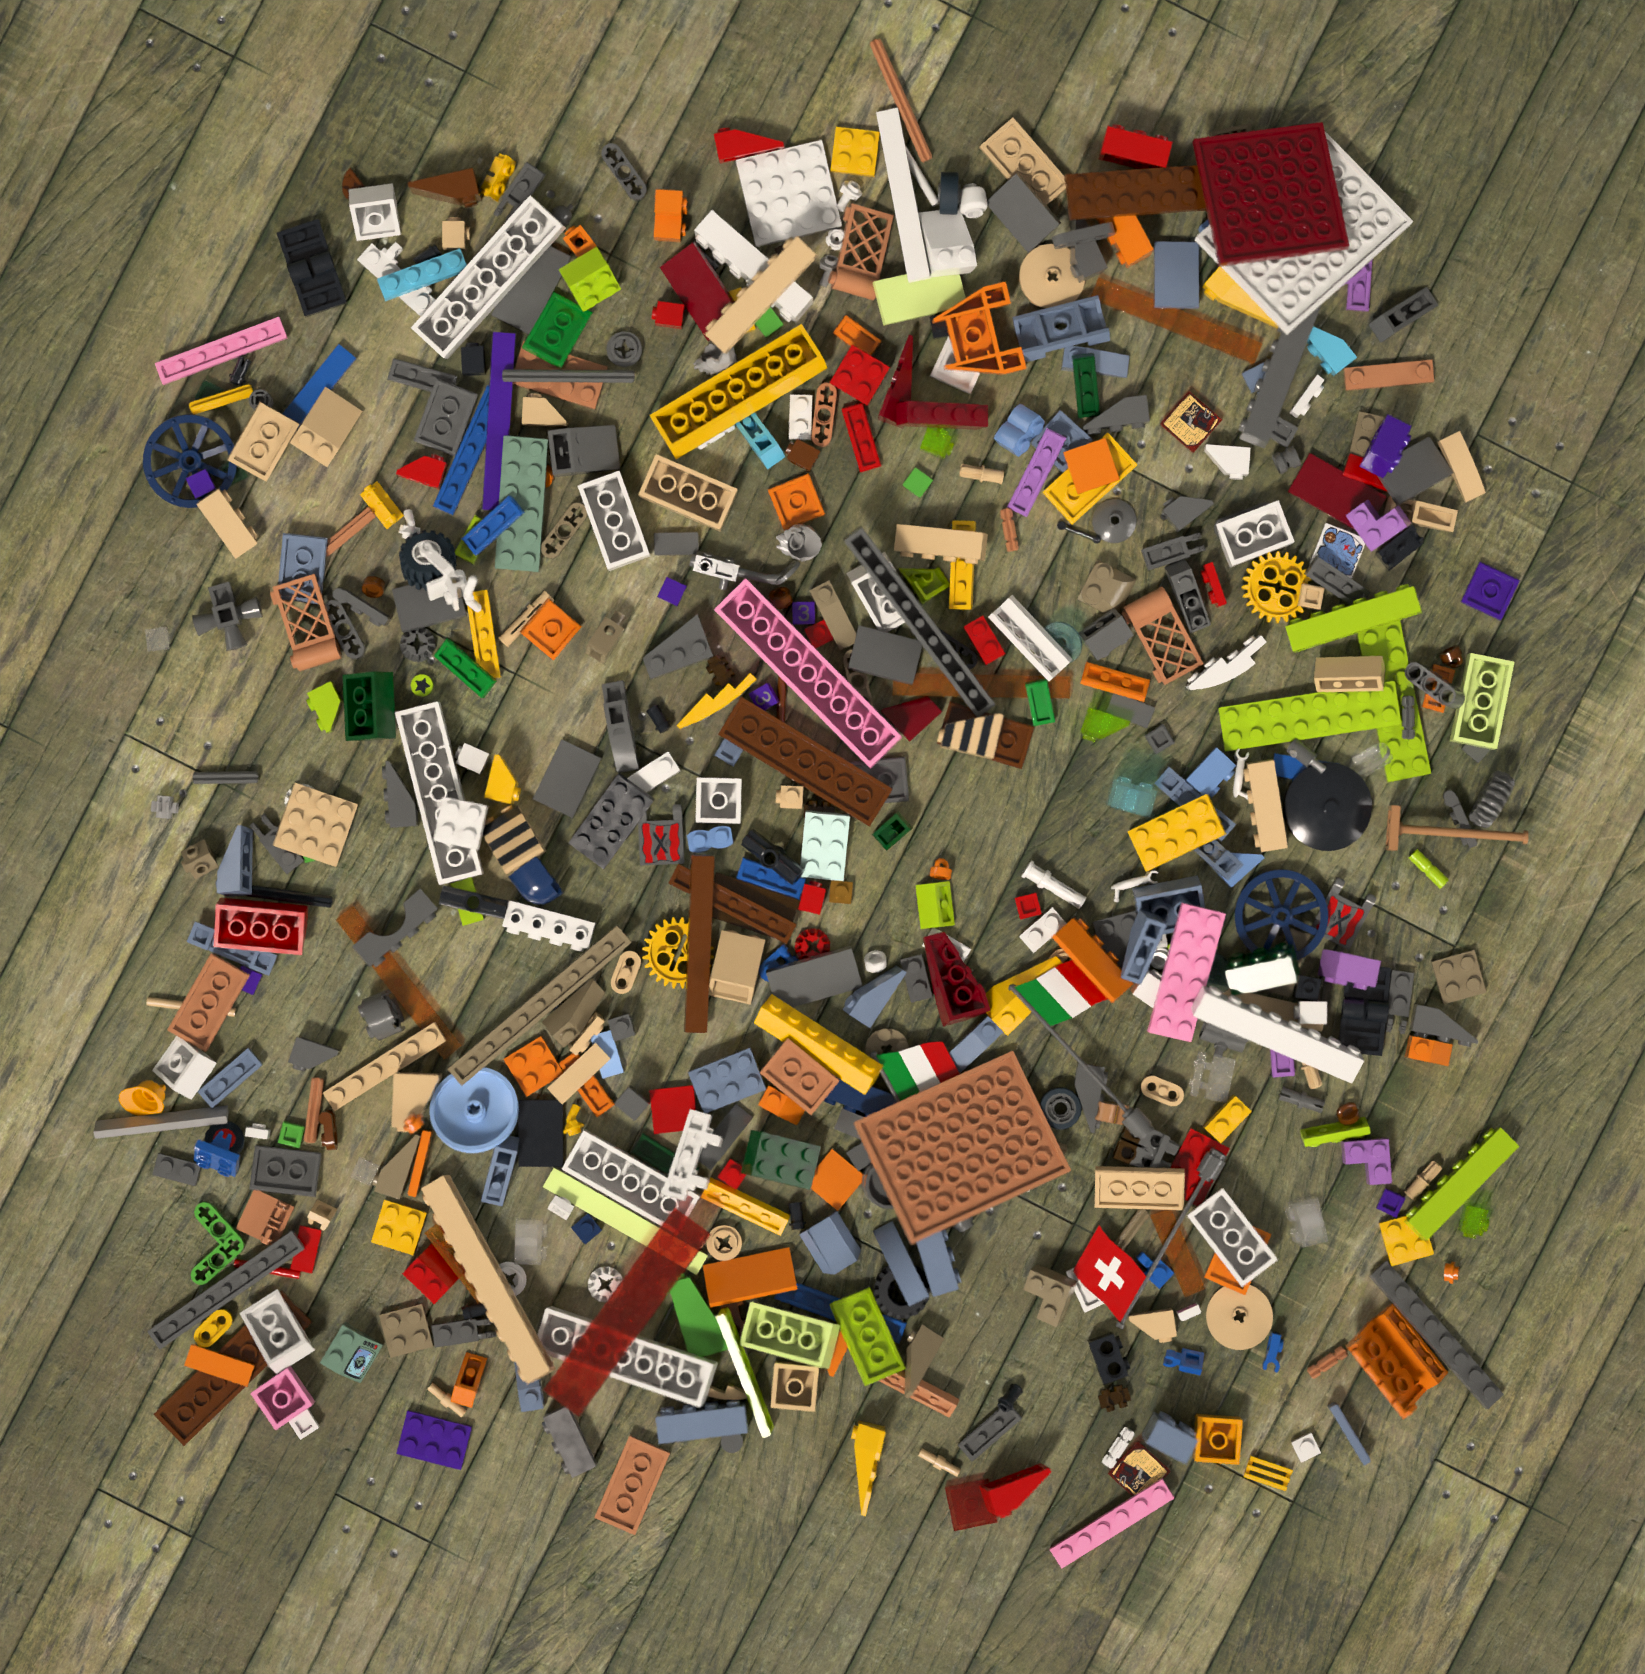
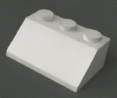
[1216,501,1294,567]

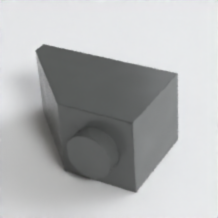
[1161,496,1214,532]
[288,1036,341,1072]

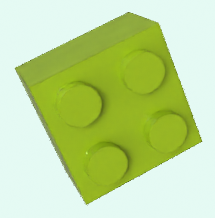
[558,247,621,312]

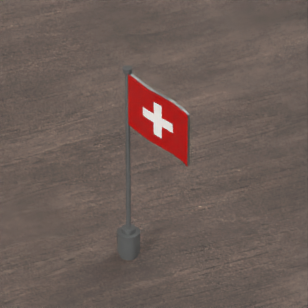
[1073,1147,1227,1329]

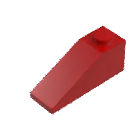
[714,127,784,163]

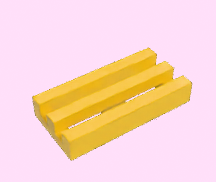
[1243,1455,1293,1491]

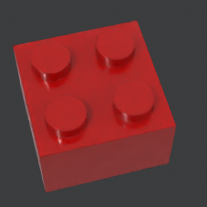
[830,345,891,406]

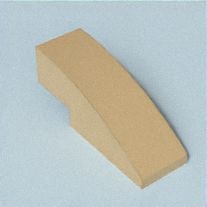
[1437,431,1486,503]
[1383,496,1458,532]

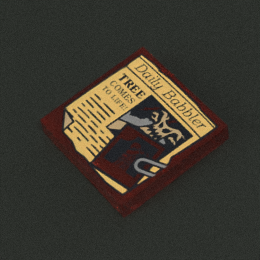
[1160,391,1222,454]
[1108,1440,1171,1496]

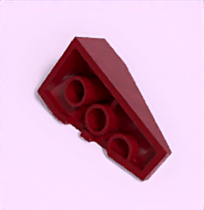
[878,335,913,429]
[923,932,991,1027]

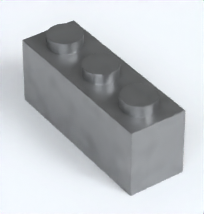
[542,1404,597,1478]

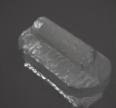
[1351,743,1393,778]

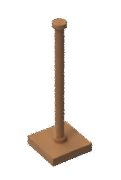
[1385,805,1528,851]

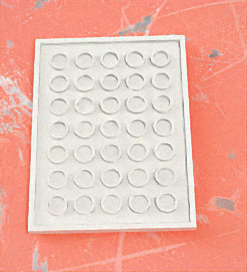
[1195,132,1413,335]

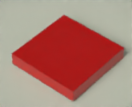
[649,1085,696,1134]

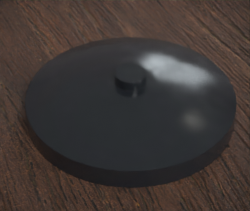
[1283,762,1372,851]

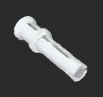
[1021,860,1086,909]

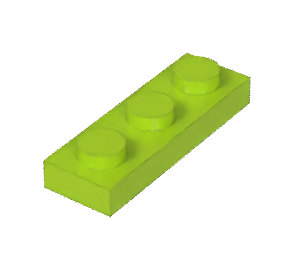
[1300,1117,1370,1147]

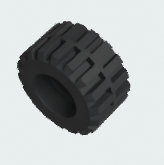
[874,1265,930,1319]

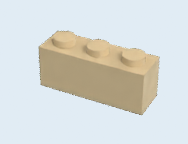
[197,487,259,559]
[1314,656,1385,692]

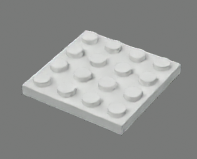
[736,140,842,247]

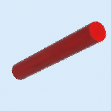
[234,1258,301,1279]

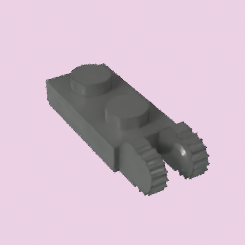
[494,162,546,223]
[1141,532,1206,571]
[332,588,391,627]
[1442,790,1477,848]
[250,813,304,875]
[1385,970,1414,1034]
[432,1318,496,1348]

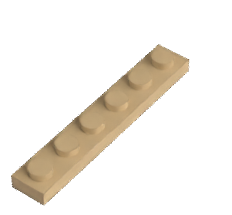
[323,1022,447,1111]

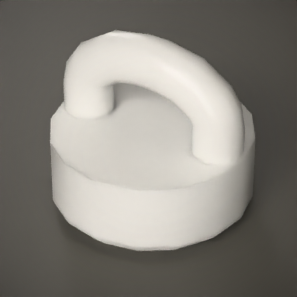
[864,951,887,973]

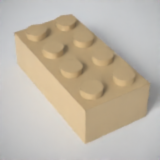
[638,454,738,532]

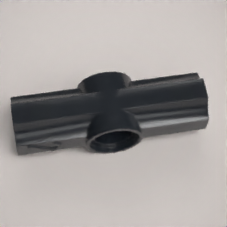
[741,829,805,885]
[439,885,508,919]

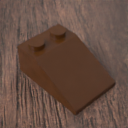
[408,168,482,208]

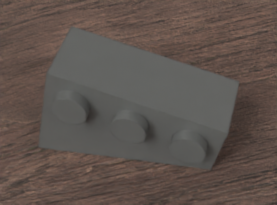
[643,614,713,680]

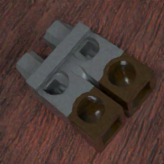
[1112,1125,1180,1168]

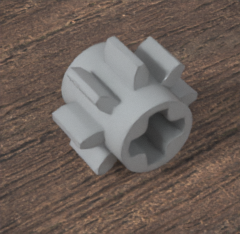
[151,796,179,819]

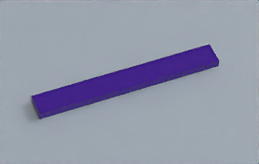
[482,332,515,510]

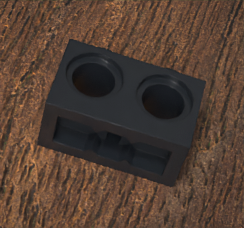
[1087,1332,1131,1385]

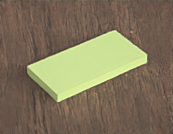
[873,274,966,325]

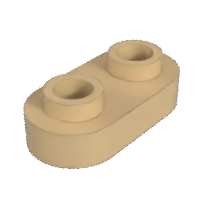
[611,951,641,994]
[1140,1076,1184,1106]

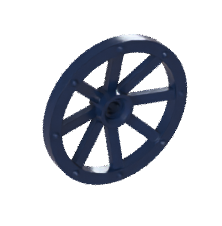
[143,414,237,508]
[1235,870,1328,960]

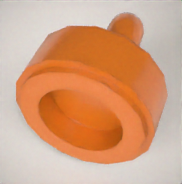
[930,858,952,880]

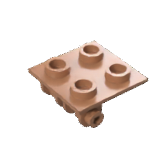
[236,1190,294,1245]

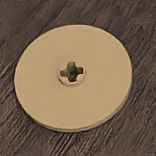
[1019,244,1085,309]
[1206,1285,1273,1350]

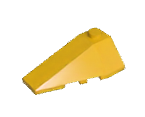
[1203,267,1278,329]
[986,956,1063,1036]
[851,1421,885,1516]

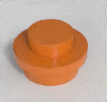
[403,1113,424,1134]
[1444,1261,1459,1284]

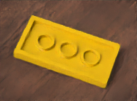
[1042,432,1137,525]
[1128,794,1226,872]

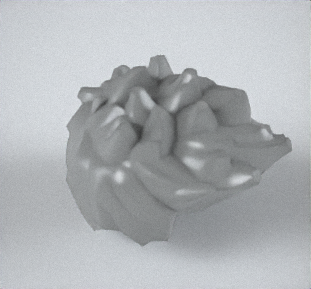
[693,343,738,376]
[776,524,822,562]

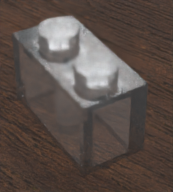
[514,1218,548,1265]

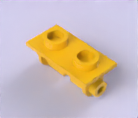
[480,153,517,202]
[360,481,404,529]

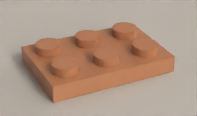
[760,1039,840,1115]

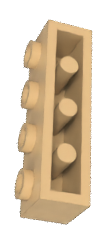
[894,524,988,564]
[1243,759,1288,852]

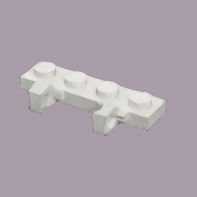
[357,242,435,317]
[663,1109,723,1201]

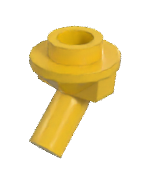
[563,1104,584,1136]

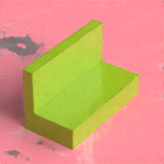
[915,881,955,929]

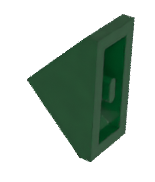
[872,811,913,851]

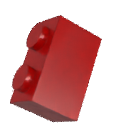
[963,616,1005,666]

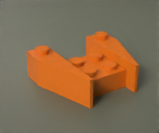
[932,282,1026,375]

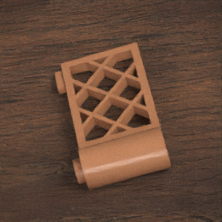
[828,203,894,300]
[270,574,342,671]
[1121,586,1203,685]

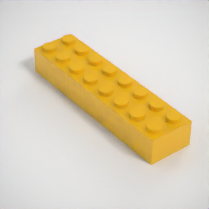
[650,324,827,459]

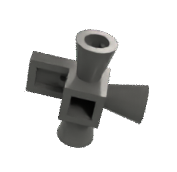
[192,582,263,651]

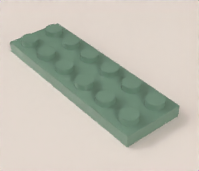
[495,435,549,572]

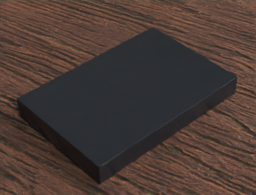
[518,1100,563,1167]

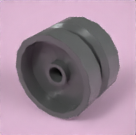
[861,1163,894,1209]

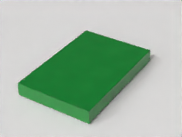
[522,292,593,369]

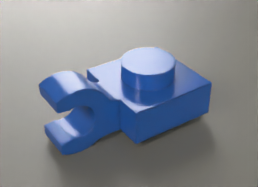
[1136,1251,1174,1289]
[1262,1331,1284,1372]
[1163,1348,1204,1375]

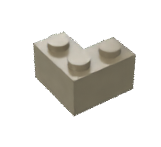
[1023,1264,1078,1327]

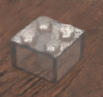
[1285,1195,1328,1248]

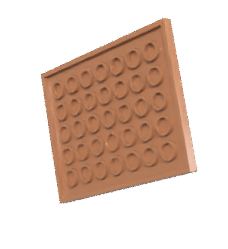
[853,1051,1071,1245]

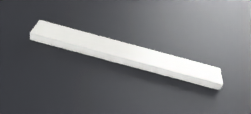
[876,108,931,283]

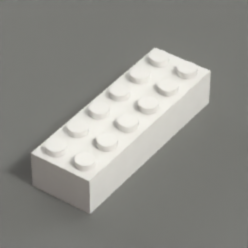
[694,210,813,323]
[562,1129,700,1235]

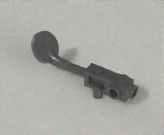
[689,551,800,590]

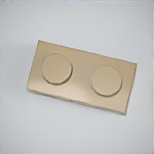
[568,1012,605,1055]

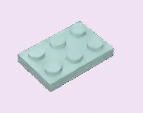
[800,810,850,881]

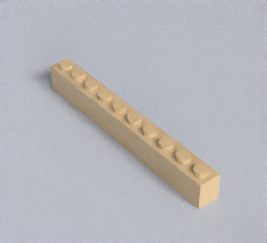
[421,1175,556,1384]

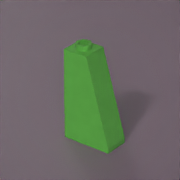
[668,1273,728,1357]

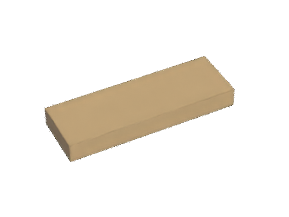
[547,1043,611,1104]

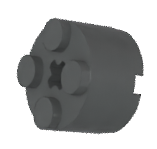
[358,989,405,1040]

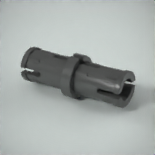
[1278,1086,1325,1113]

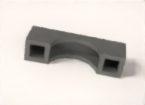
[352,889,437,968]

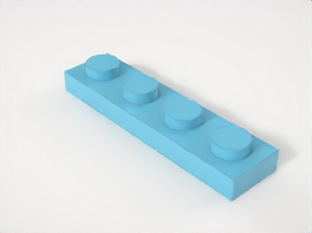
[377,249,467,301]

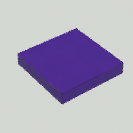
[1460,562,1520,621]

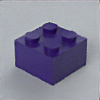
[1359,415,1412,478]

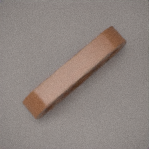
[811,383,837,448]

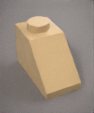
[522,393,568,428]
[1128,1308,1177,1343]

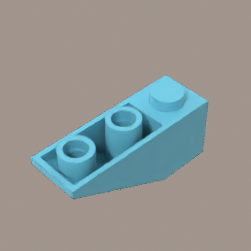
[1307,326,1357,376]

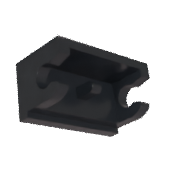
[1375,525,1424,571]

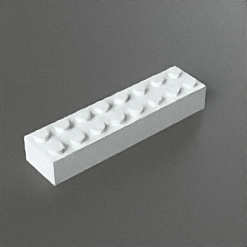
[411,196,566,359]
[395,701,484,885]
[538,1306,718,1407]

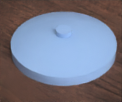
[430,1067,519,1153]

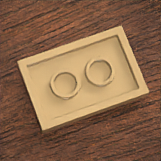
[227,402,299,482]

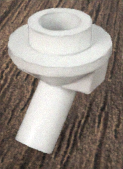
[836,181,862,212]
[398,509,420,539]

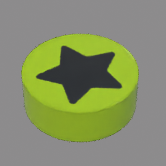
[411,674,433,697]

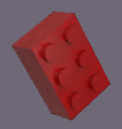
[1099,124,1172,169]

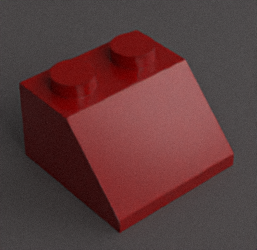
[402,1240,466,1304]

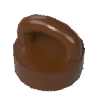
[362,576,385,598]
[769,587,793,609]
[1439,645,1463,668]
[1336,1102,1360,1125]

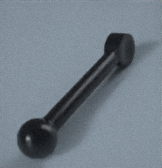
[1057,521,1101,544]

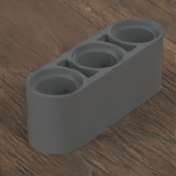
[1405,662,1465,709]

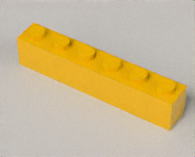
[754,994,883,1095]

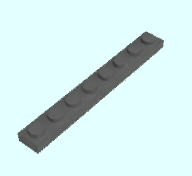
[147,1230,305,1349]
[1369,1261,1504,1409]

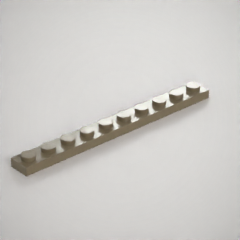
[448,925,632,1086]

